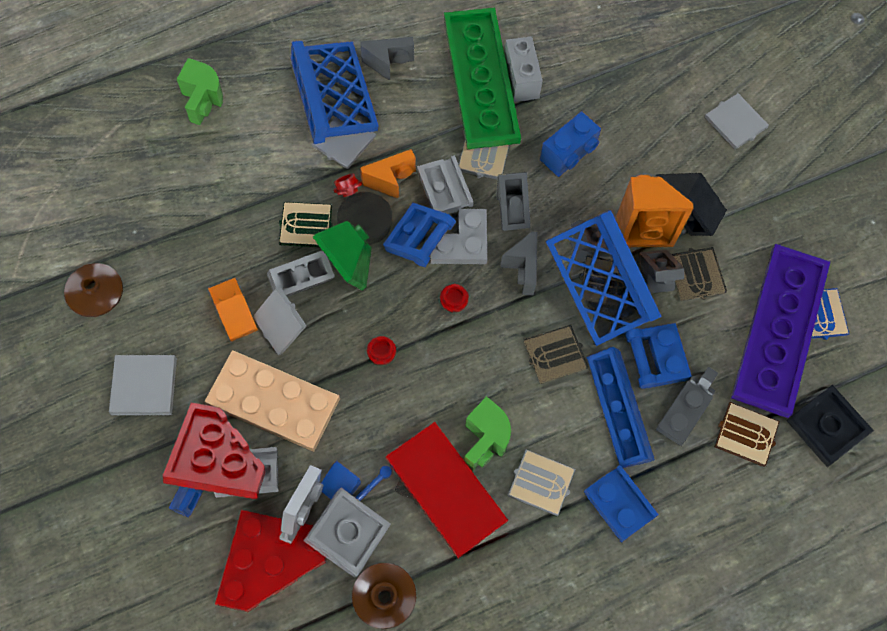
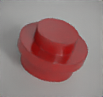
[440,284,469,312]
[367,336,396,365]

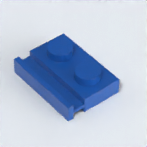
[584,465,659,543]

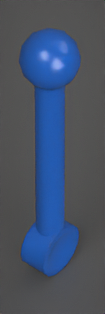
[355,466,392,501]

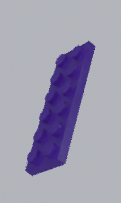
[731,244,830,418]

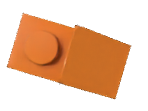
[360,149,416,198]
[208,278,258,341]

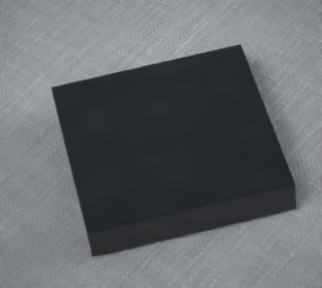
[786,384,874,467]

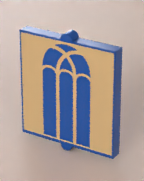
[811,288,849,340]

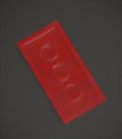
[385,422,509,559]

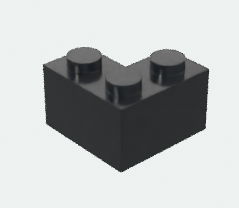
[655,173,727,236]

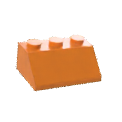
[616,175,693,247]

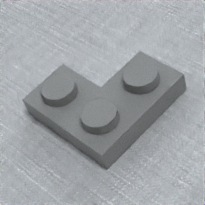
[430,209,487,264]

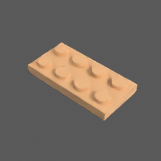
[204,350,340,452]

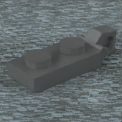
[656,367,718,446]

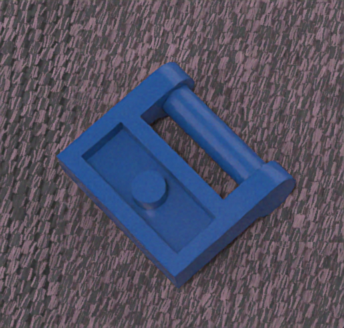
[383,203,456,267]
[625,323,692,389]

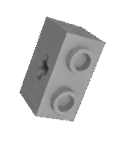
[504,36,543,102]
[267,251,335,297]

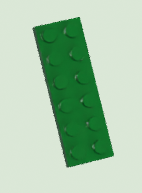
[444,7,521,149]

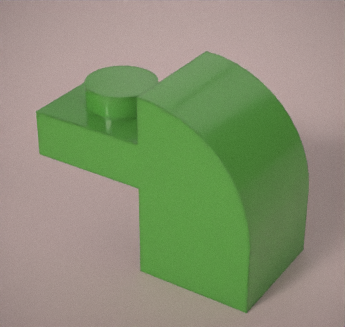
[177,58,223,125]
[464,396,511,472]

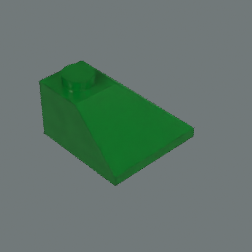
[313,221,372,291]

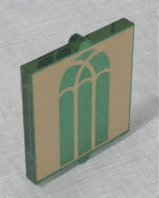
[279,202,333,248]

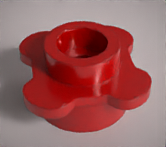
[333,173,363,197]

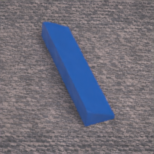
[587,347,655,468]

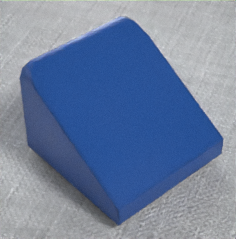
[321,461,361,499]
[169,486,203,518]

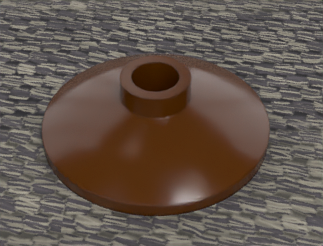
[64,263,123,317]
[352,563,416,629]

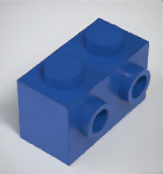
[540,111,601,177]

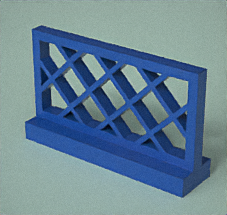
[290,41,379,144]
[545,210,662,346]

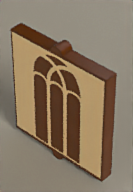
[714,402,780,467]

